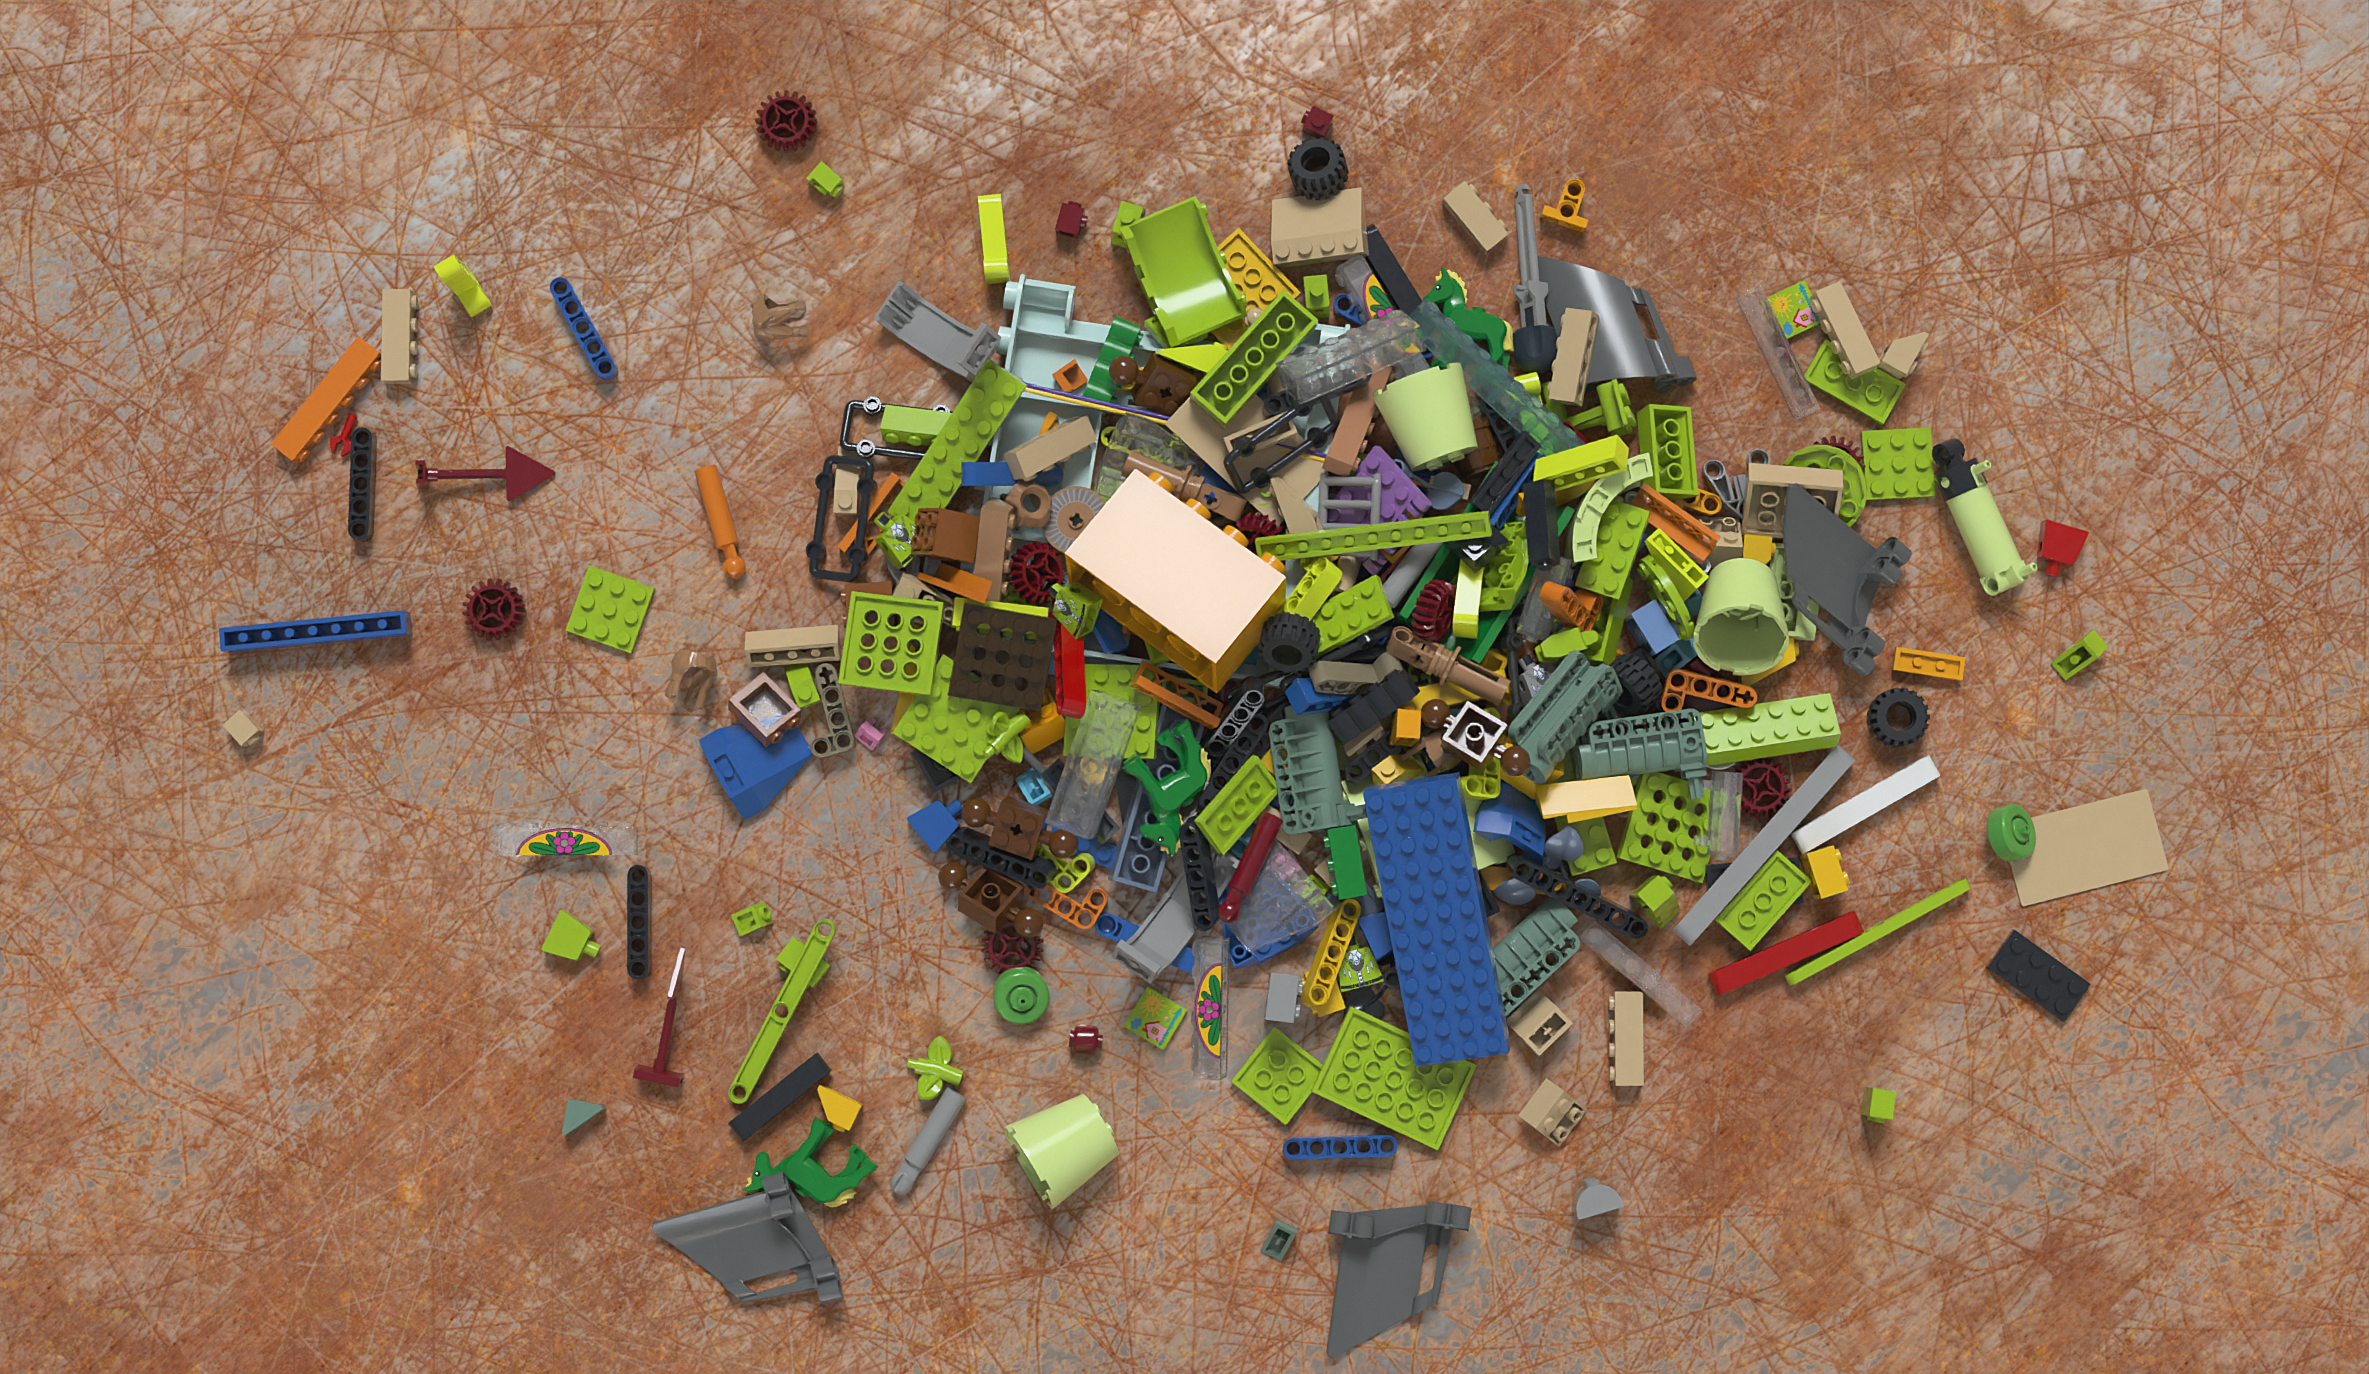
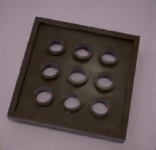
[947,602,1057,711]

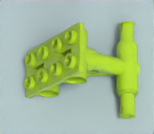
[1541,379,1637,453]

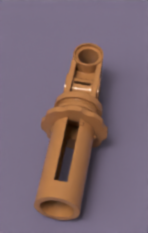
[1121,450,1247,522]
[1386,626,1511,706]

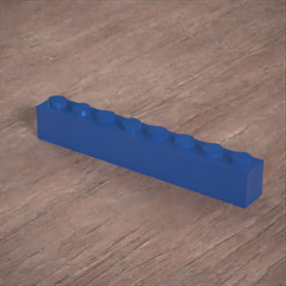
[219,610,412,653]

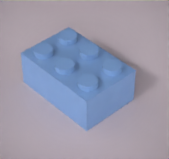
[1624,600,1680,657]

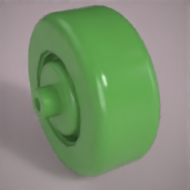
[1987,804,2036,862]
[992,967,1050,1025]

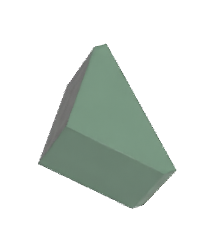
[562,1098,606,1136]
[1260,1218,1298,1261]

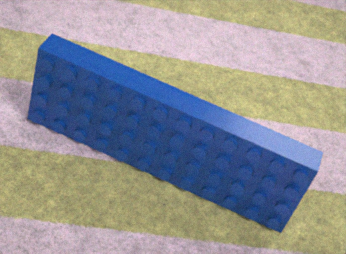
[1363,772,1511,1067]

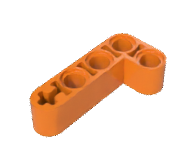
[1540,581,1604,632]
[1660,668,1757,712]
[1015,880,1108,929]

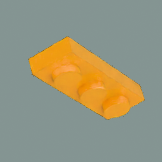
[1892,647,1966,681]

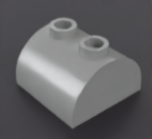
[1572,1177,1624,1220]

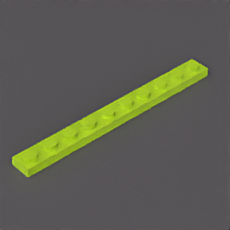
[1255,511,1492,561]

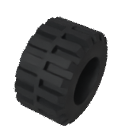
[1287,137,1349,200]
[1258,612,1321,673]
[1609,654,1662,717]
[1867,688,1930,747]

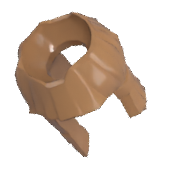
[750,293,810,344]
[1000,479,1052,531]
[665,648,717,710]
[1400,727,1461,778]

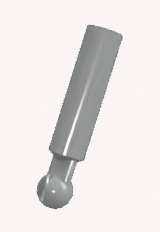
[1370,542,1444,631]
[890,1087,967,1195]

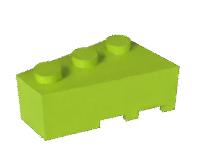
[1630,875,1681,930]

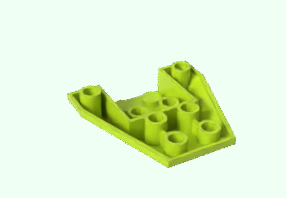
[1450,521,1529,612]

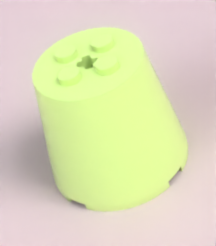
[1372,363,1478,471]
[1694,558,1789,675]
[1004,1094,1119,1209]

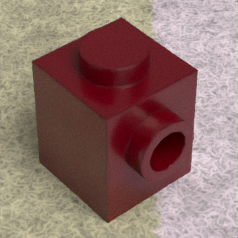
[1301,106,1334,139]
[1055,201,1088,239]

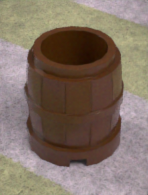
[1455,416,1499,477]

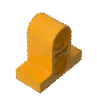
[1540,179,1588,233]
[1670,488,1722,517]

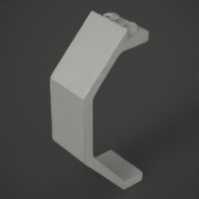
[873,281,1001,382]
[1112,842,1239,984]

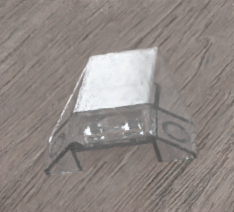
[1095,412,1205,498]
[1224,839,1336,953]

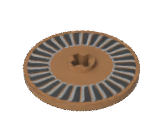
[1042,486,1106,554]

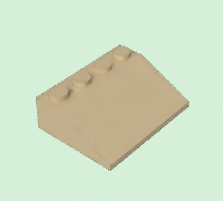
[1271,187,1369,268]
[1741,463,1843,538]

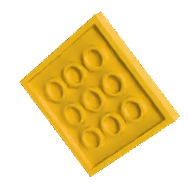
[1210,228,1301,351]

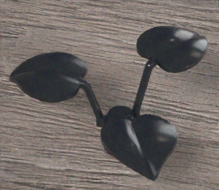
[1343,952,1400,1019]

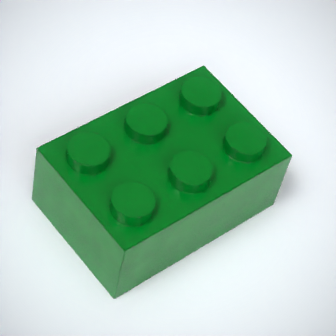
[1323,825,1367,901]

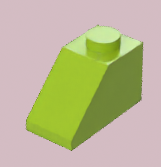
[2051,629,2109,681]
[785,663,822,710]

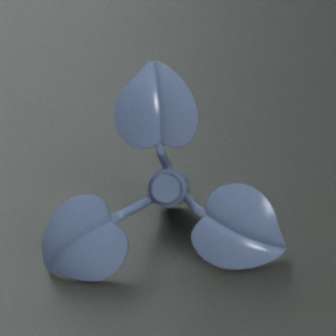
[1393,446,1464,510]
[1493,824,1601,905]

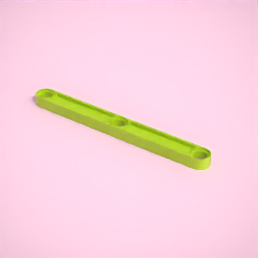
[1784,877,1971,986]
[728,919,837,1104]

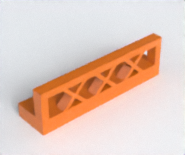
[838,472,906,565]
[1629,483,1721,565]
[917,562,992,603]
[1130,660,1224,730]

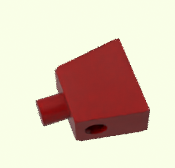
[2037,519,2089,577]

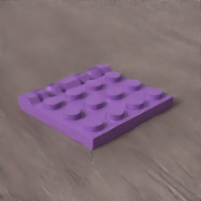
[1327,446,1432,575]

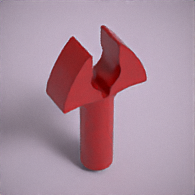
[330,413,357,457]

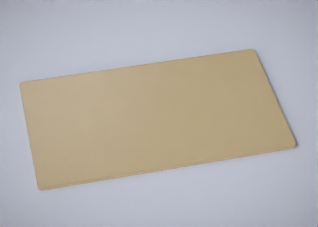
[1165,395,1329,527]
[2010,789,2169,906]

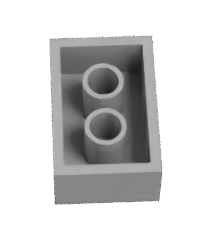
[1264,972,1303,1023]

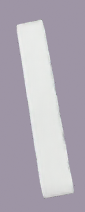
[1790,755,1940,854]

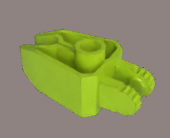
[1534,627,1599,665]

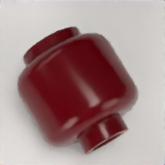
[1069,1024,1103,1056]

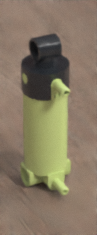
[1932,438,2037,596]

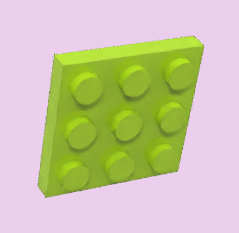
[1860,427,1936,501]
[566,565,655,654]
[1231,1026,1323,1125]

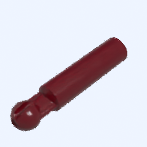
[1218,811,1283,923]

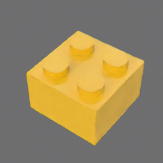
[1799,845,1850,899]

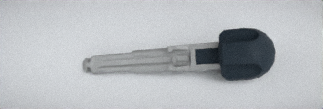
[1513,183,1558,374]

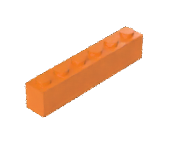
[271,336,381,464]

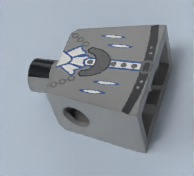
[1518,654,1561,705]

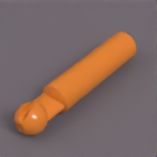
[694,465,746,579]

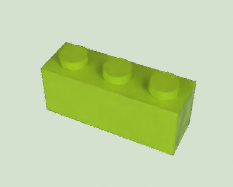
[880,405,952,446]

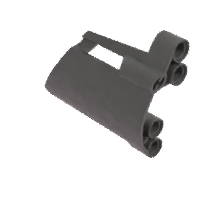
[1538,256,1697,393]
[1783,483,1912,677]
[651,1172,844,1306]
[1326,1201,1472,1359]

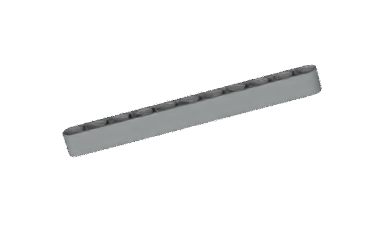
[1672,745,1855,946]

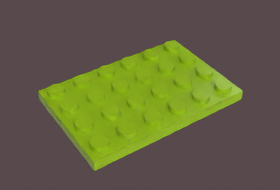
[1311,1006,1477,1150]

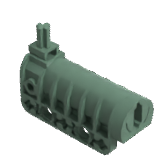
[1508,650,1623,784]
[1269,706,1367,835]
[1570,709,1707,799]
[1493,896,1580,1016]

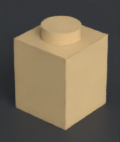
[223,710,264,747]

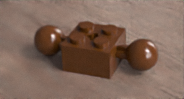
[1109,353,1197,417]
[1421,699,1531,776]
[961,796,1078,860]
[938,862,1044,938]

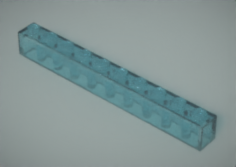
[1402,299,1585,457]

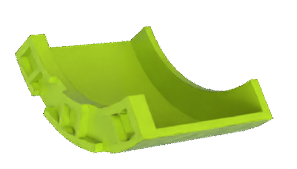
[1119,196,1248,348]

